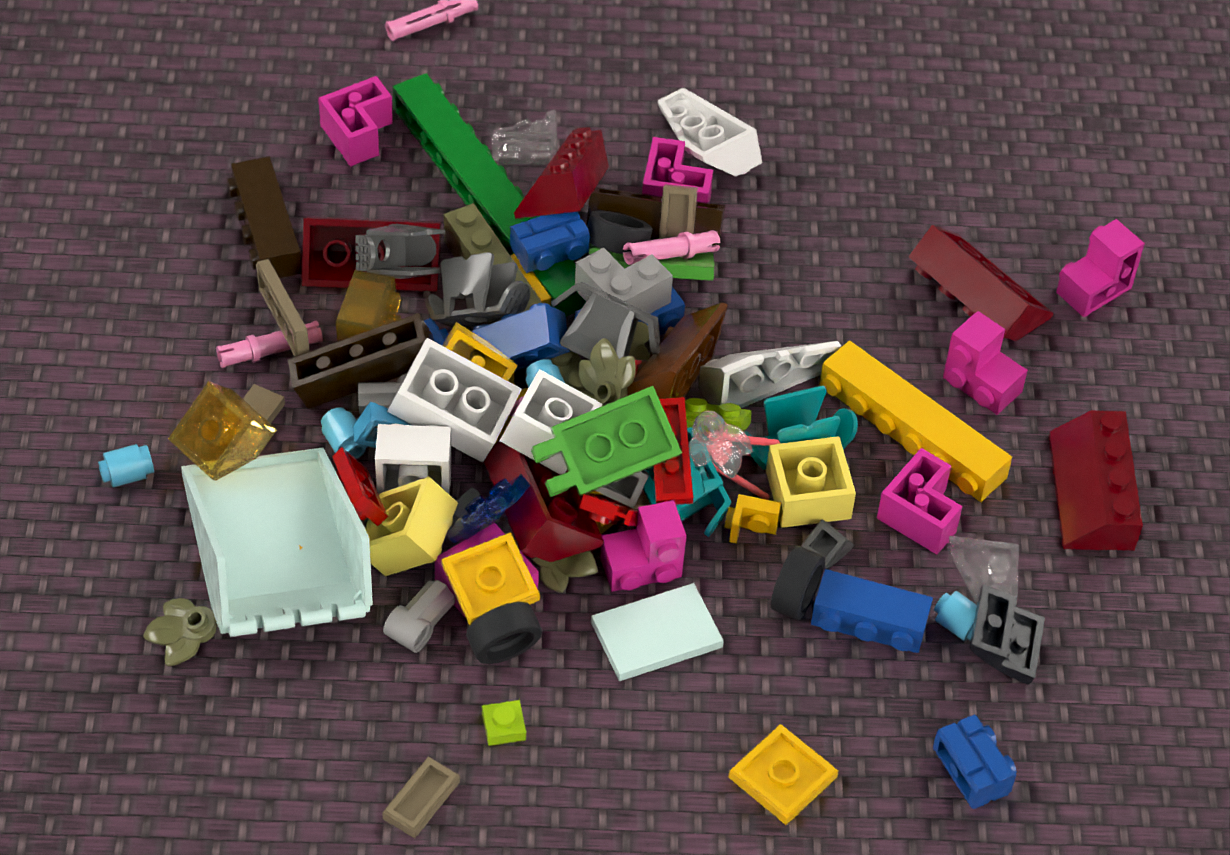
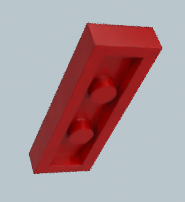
[653,397,693,505]
[332,447,388,526]

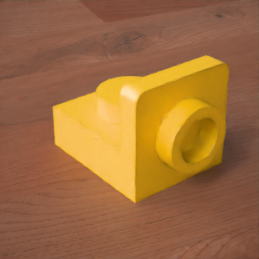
[724,494,781,543]

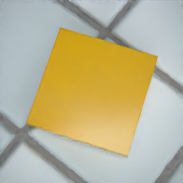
[441,532,540,626]
[728,724,838,825]

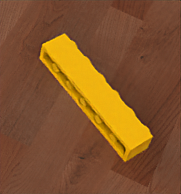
[819,340,1012,502]

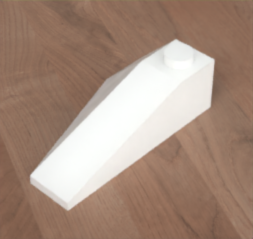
[657,88,762,176]
[699,341,841,408]

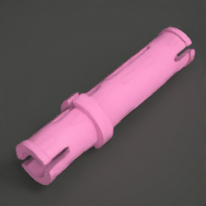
[385,0,478,41]
[623,230,720,265]
[216,321,323,368]

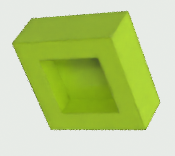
[482,700,526,746]

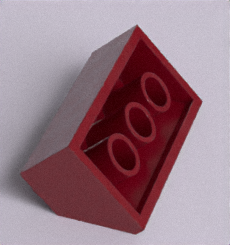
[514,127,609,219]
[302,216,442,291]
[908,225,1054,341]
[1049,410,1143,551]
[484,436,604,563]

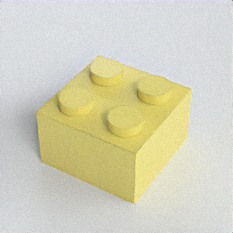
[766,436,856,528]
[365,477,458,576]

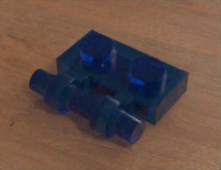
[447,474,530,543]

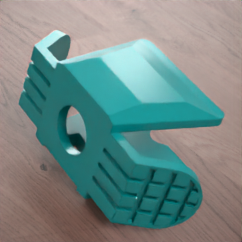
[741,386,858,470]
[643,427,731,537]

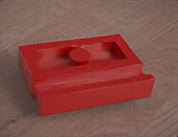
[579,494,638,526]

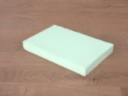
[591,583,723,681]

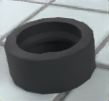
[587,210,653,254]
[771,545,825,620]
[466,602,543,664]

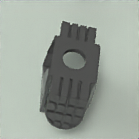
[356,224,445,279]
[425,252,530,328]
[551,282,660,359]

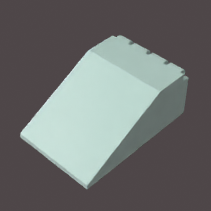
[181,448,373,637]

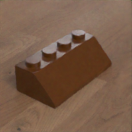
[627,302,728,399]

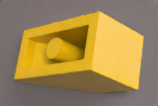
[442,322,518,381]

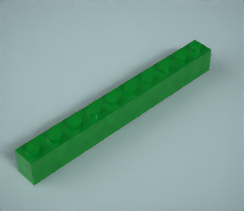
[392,73,586,316]

